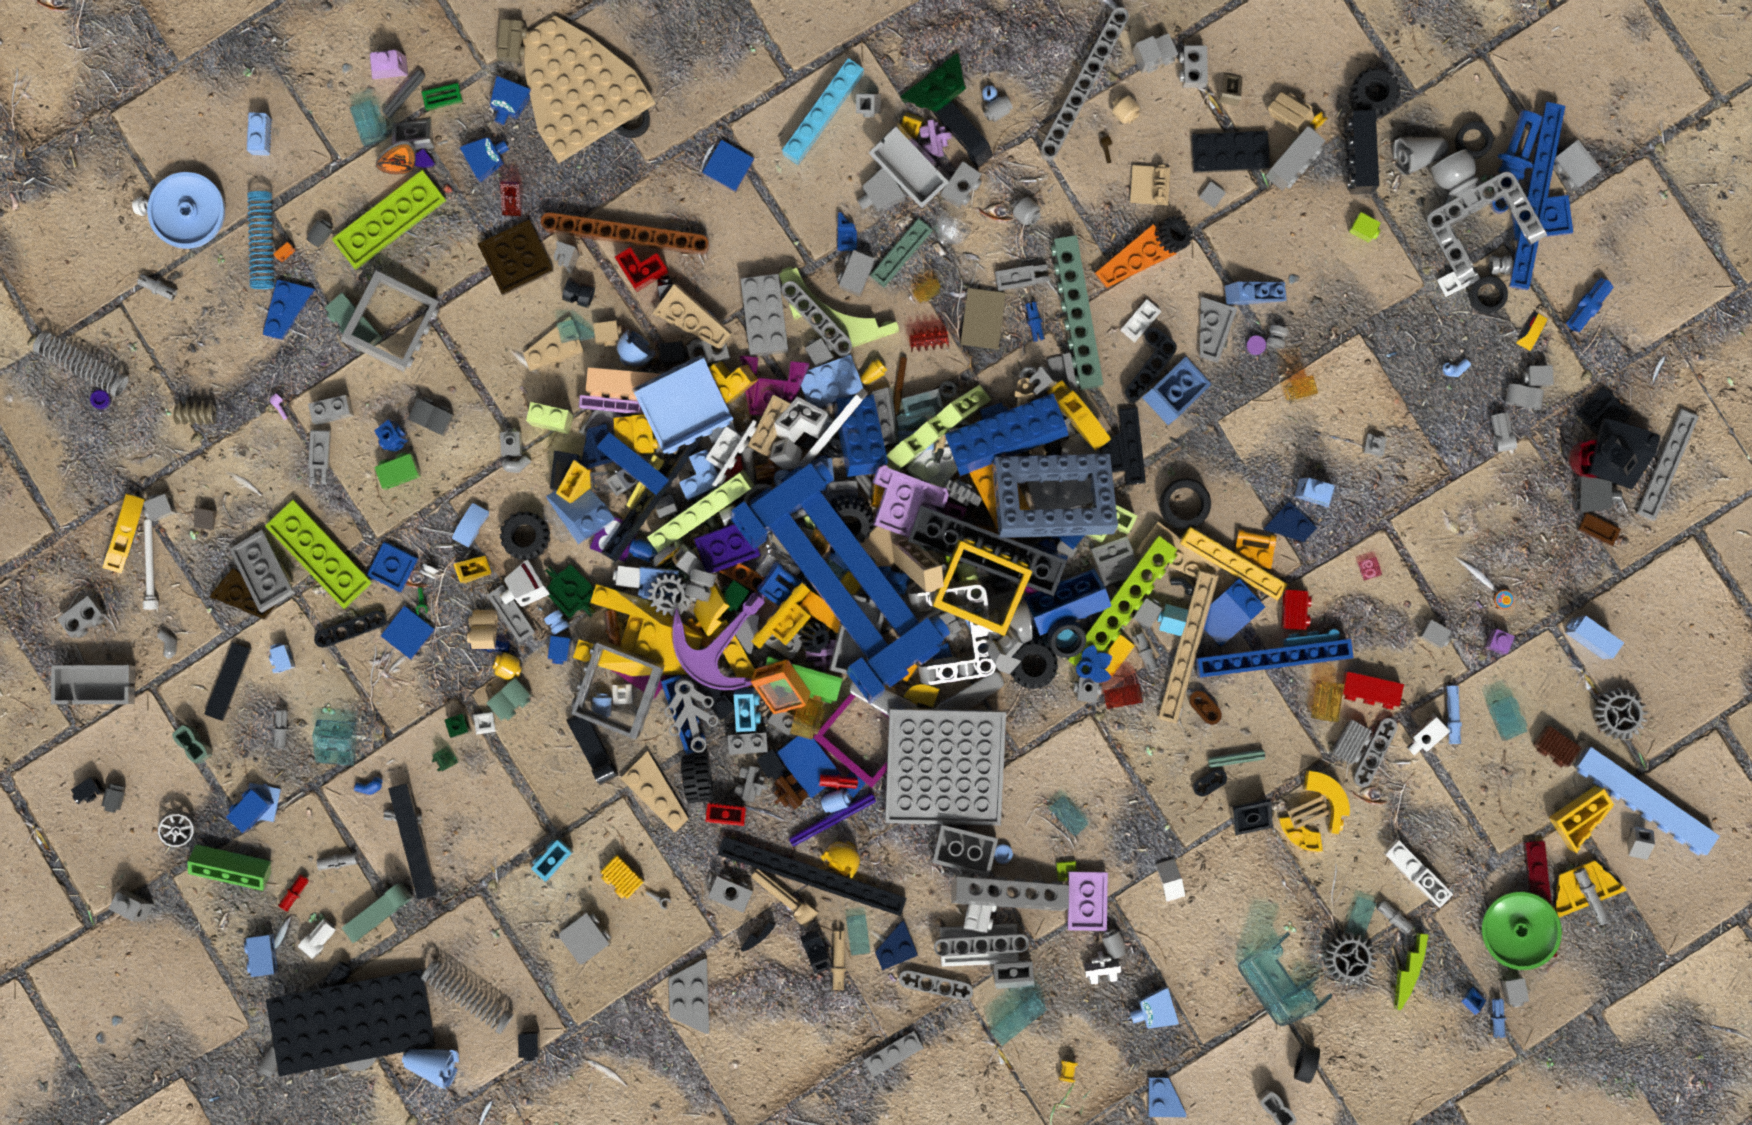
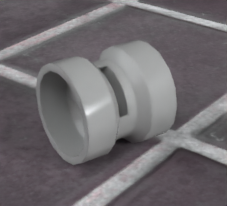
[1489,256,1512,275]
[1266,325,1289,349]

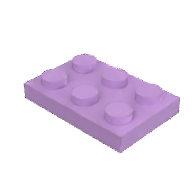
[1067,871,1108,931]

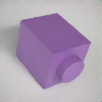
[1485,629,1515,655]

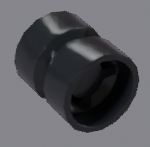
[562,277,596,308]

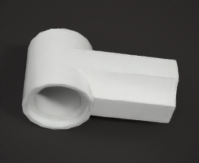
[298,919,337,959]

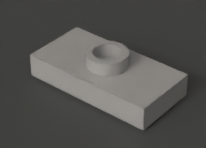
[768,712,810,739]

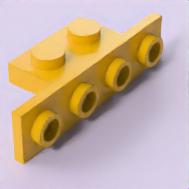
[751,583,811,649]

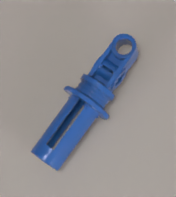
[1491,110,1543,214]

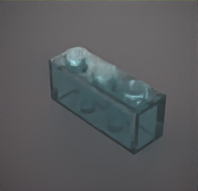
[989,992,1048,1046]

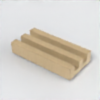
[1287,796,1330,829]

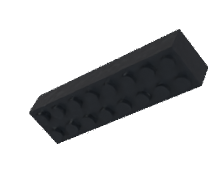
[908,501,1068,596]

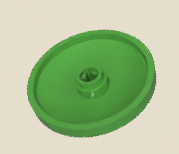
[1482,891,1562,970]

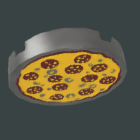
[650,540,683,568]

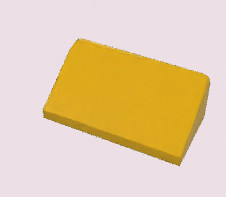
[1105,634,1135,677]

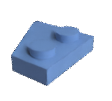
[1148,1077,1186,1117]

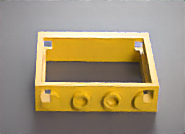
[931,538,1032,636]

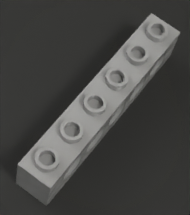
[951,874,1069,911]

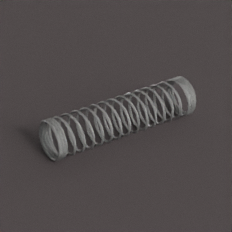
[33,330,128,397]
[421,959,514,1035]

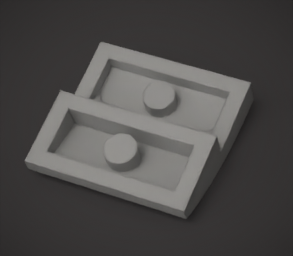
[1091,536,1137,587]

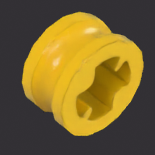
[1310,112,1328,130]

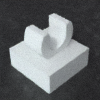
[612,684,633,705]

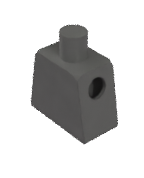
[1576,476,1622,513]

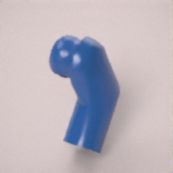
[354,777,383,795]

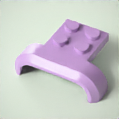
[873,465,949,538]

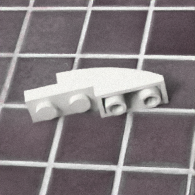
[1383,839,1453,908]

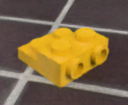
[613,415,658,455]

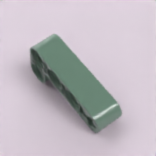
[342,882,413,944]

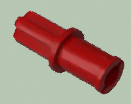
[819,774,858,789]
[278,875,309,912]

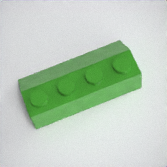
[766,657,843,704]

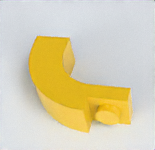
[1303,771,1350,834]

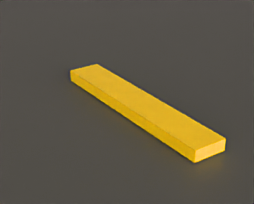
[1180,526,1288,601]

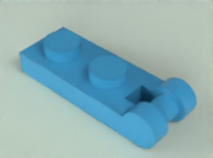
[1283,629,1340,647]

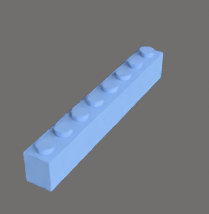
[1574,747,1720,856]

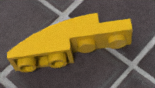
[1047,380,1111,451]
[102,493,145,573]

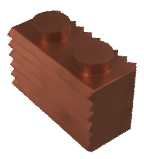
[1533,726,1582,768]

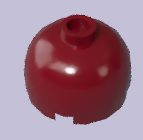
[1568,439,1597,478]

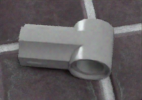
[1491,413,1517,453]

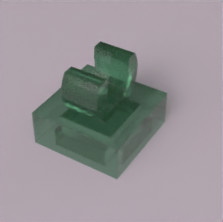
[432,746,458,772]

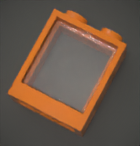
[751,659,811,714]

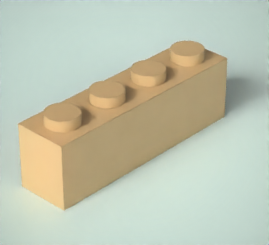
[892,538,944,592]

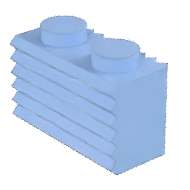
[247,113,272,156]

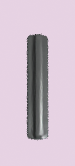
[382,70,425,118]

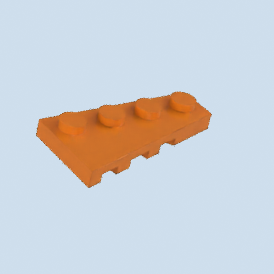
[1094,224,1177,288]

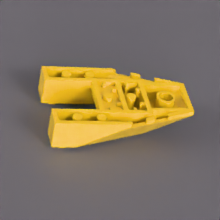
[573,584,703,676]

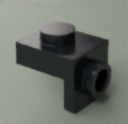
[657,276,677,302]

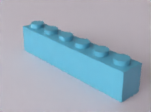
[782,58,864,165]

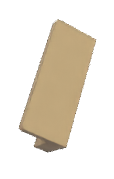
[748,395,791,457]

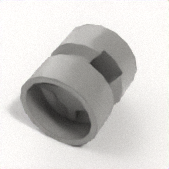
[684,569,717,602]

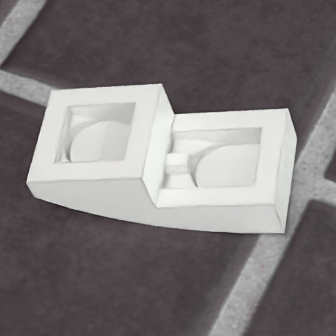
[1437,269,1480,297]
[1120,300,1161,343]

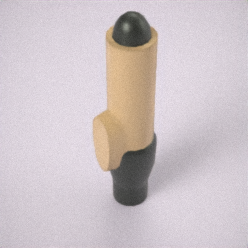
[933,433,947,464]

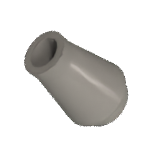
[257,1047,277,1077]

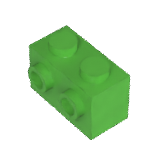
[374,452,421,490]

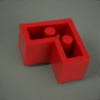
[614,247,669,293]

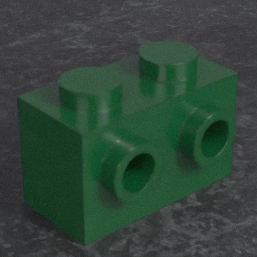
[721,580,751,612]

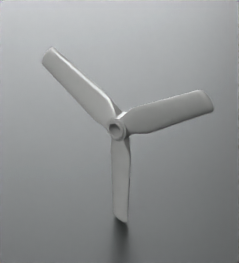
[850,672,1004,716]

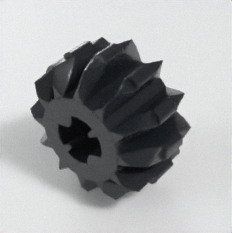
[798,620,832,653]

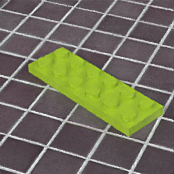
[332,170,446,270]
[265,500,373,609]

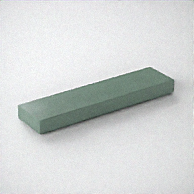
[870,218,933,288]

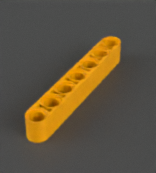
[799,591,918,682]

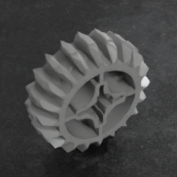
[1594,688,1648,740]
[1324,932,1377,985]

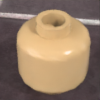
[1112,95,1140,124]

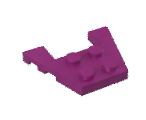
[740,356,809,416]

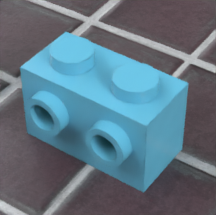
[734,687,761,732]
[531,839,574,882]

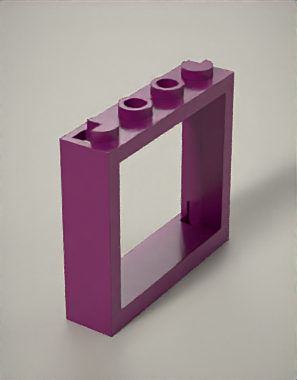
[813,694,889,788]

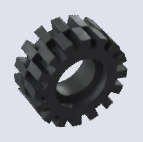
[1155,216,1193,253]

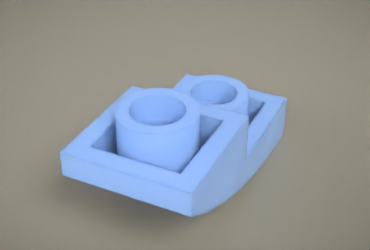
[452,503,489,548]

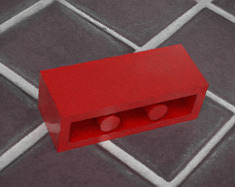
[1340,672,1404,710]

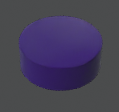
[90,390,111,410]

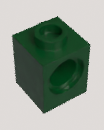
[444,714,472,738]

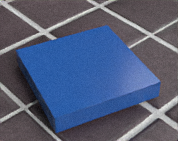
[702,140,754,192]
[366,542,419,593]
[381,606,435,660]

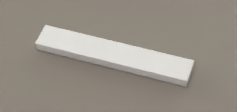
[795,388,868,469]

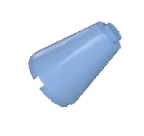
[402,1049,459,1089]

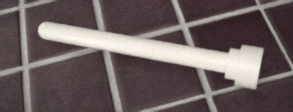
[143,518,159,610]

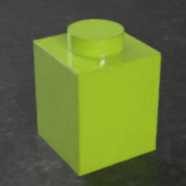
[1349,212,1381,243]

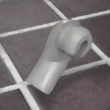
[502,455,531,473]
[157,629,177,658]

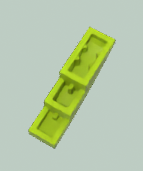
[1394,933,1428,1010]

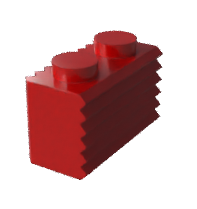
[1281,590,1312,630]
[705,802,747,826]

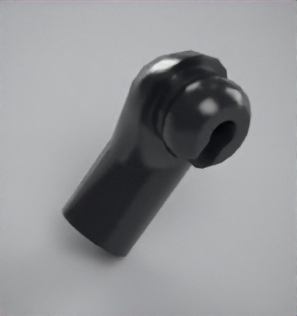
[1170,576,1196,595]

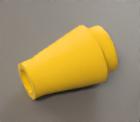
[859,358,888,386]

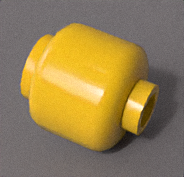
[492,652,522,681]

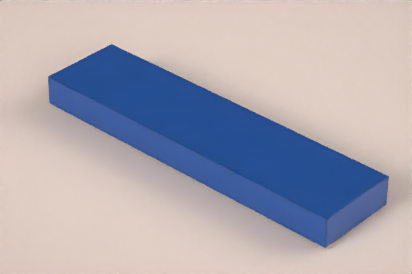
[597,432,669,495]

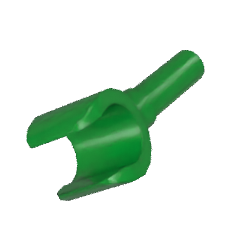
[416,588,429,615]

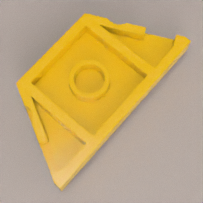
[1555,861,1627,917]

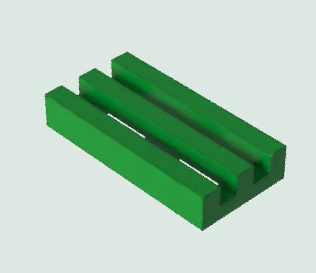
[421,83,463,111]

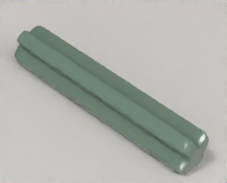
[1208,749,1265,767]

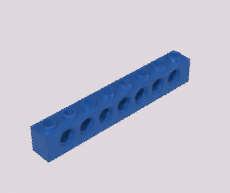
[1195,639,1354,678]

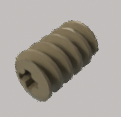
[173,400,217,425]

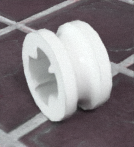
[419,564,439,579]

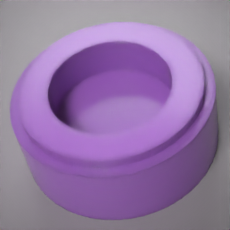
[1246,336,1266,355]

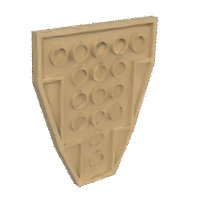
[523,16,655,164]

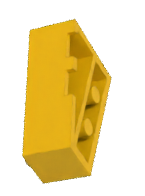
[1549,786,1614,853]

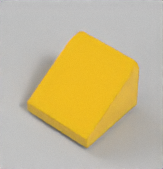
[901,112,924,139]

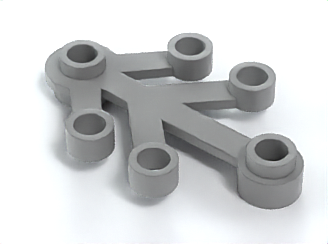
[664,678,718,753]

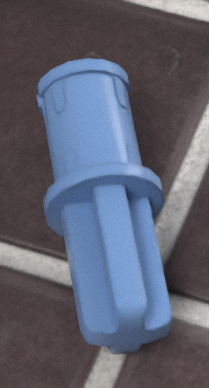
[1491,998,1507,1038]

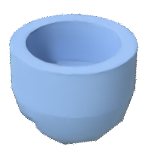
[982,85,998,102]

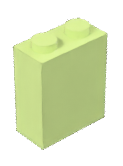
[526,402,573,434]

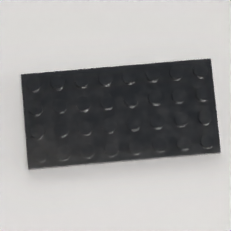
[266,969,435,1077]

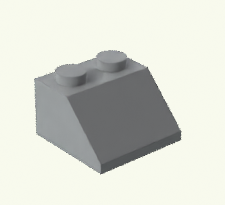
[1553,140,1602,191]

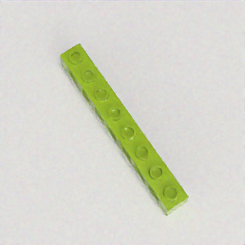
[1067,536,1178,673]

